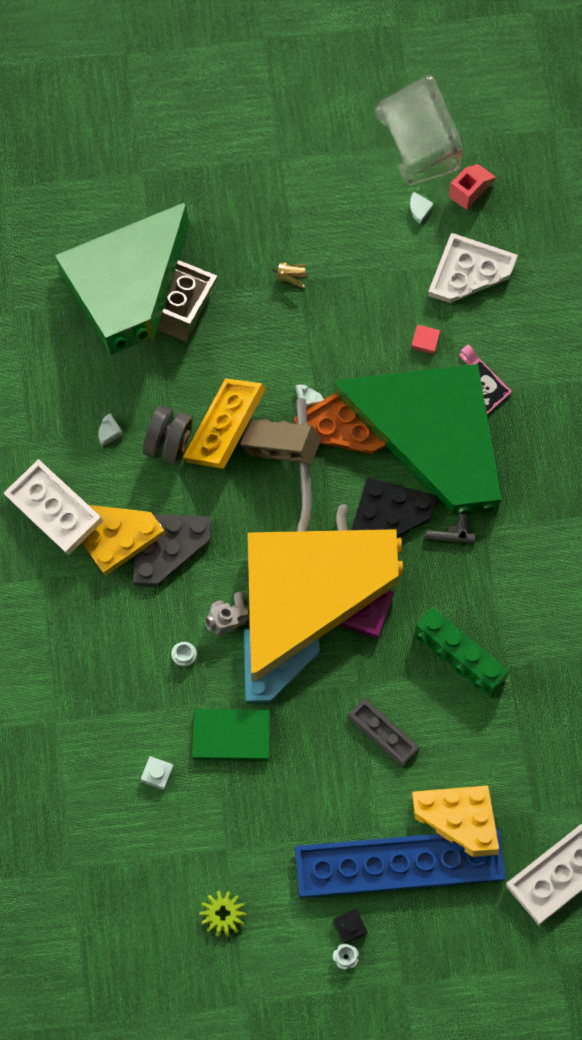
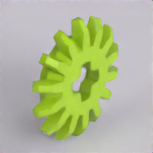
[200,891,246,937]

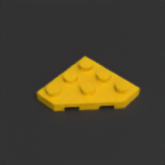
[82,505,166,576]
[412,786,499,857]

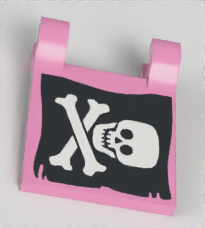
[459,345,512,414]

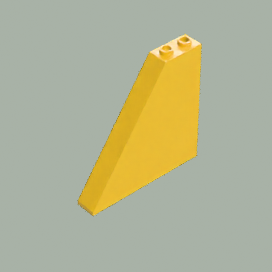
[248,529,403,681]

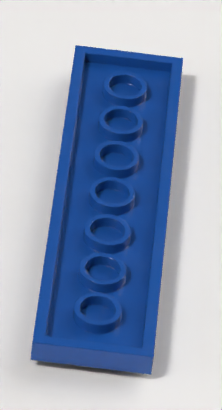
[295,829,505,899]

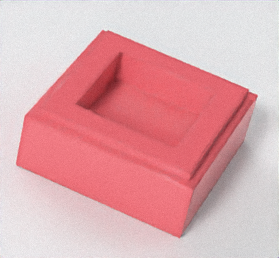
[411,325,440,354]

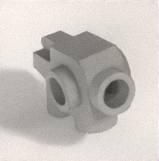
[205,592,250,635]

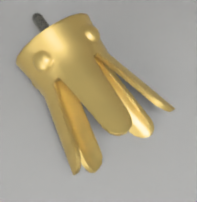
[272,263,308,288]

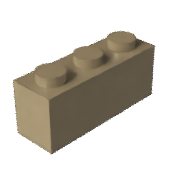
[240,419,321,463]

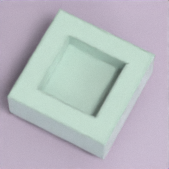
[141,756,174,790]

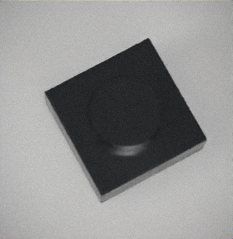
[333,909,368,944]

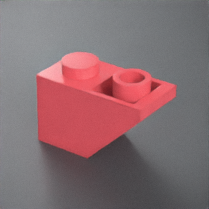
[449,164,496,210]

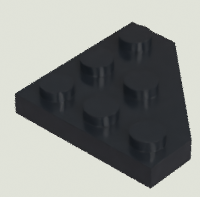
[352,477,437,538]

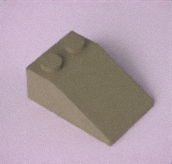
[157,260,217,342]

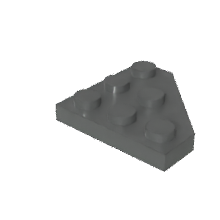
[133,514,211,587]

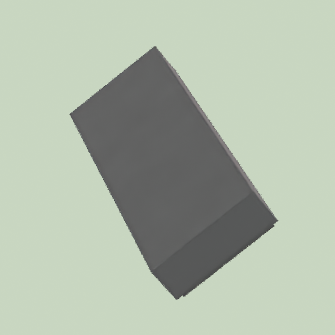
[347,698,420,768]

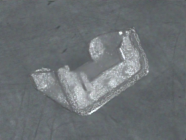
[374,75,463,186]

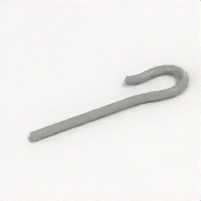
[296,398,348,532]

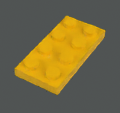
[183,378,266,469]

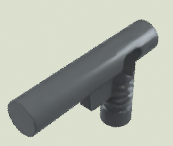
[425,513,475,544]

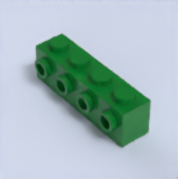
[414,607,509,697]

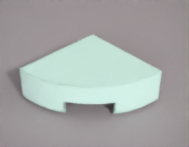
[410,192,433,224]
[296,385,324,409]
[98,413,123,446]

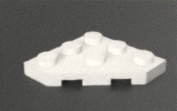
[428,233,518,303]

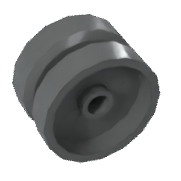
[143,405,193,465]

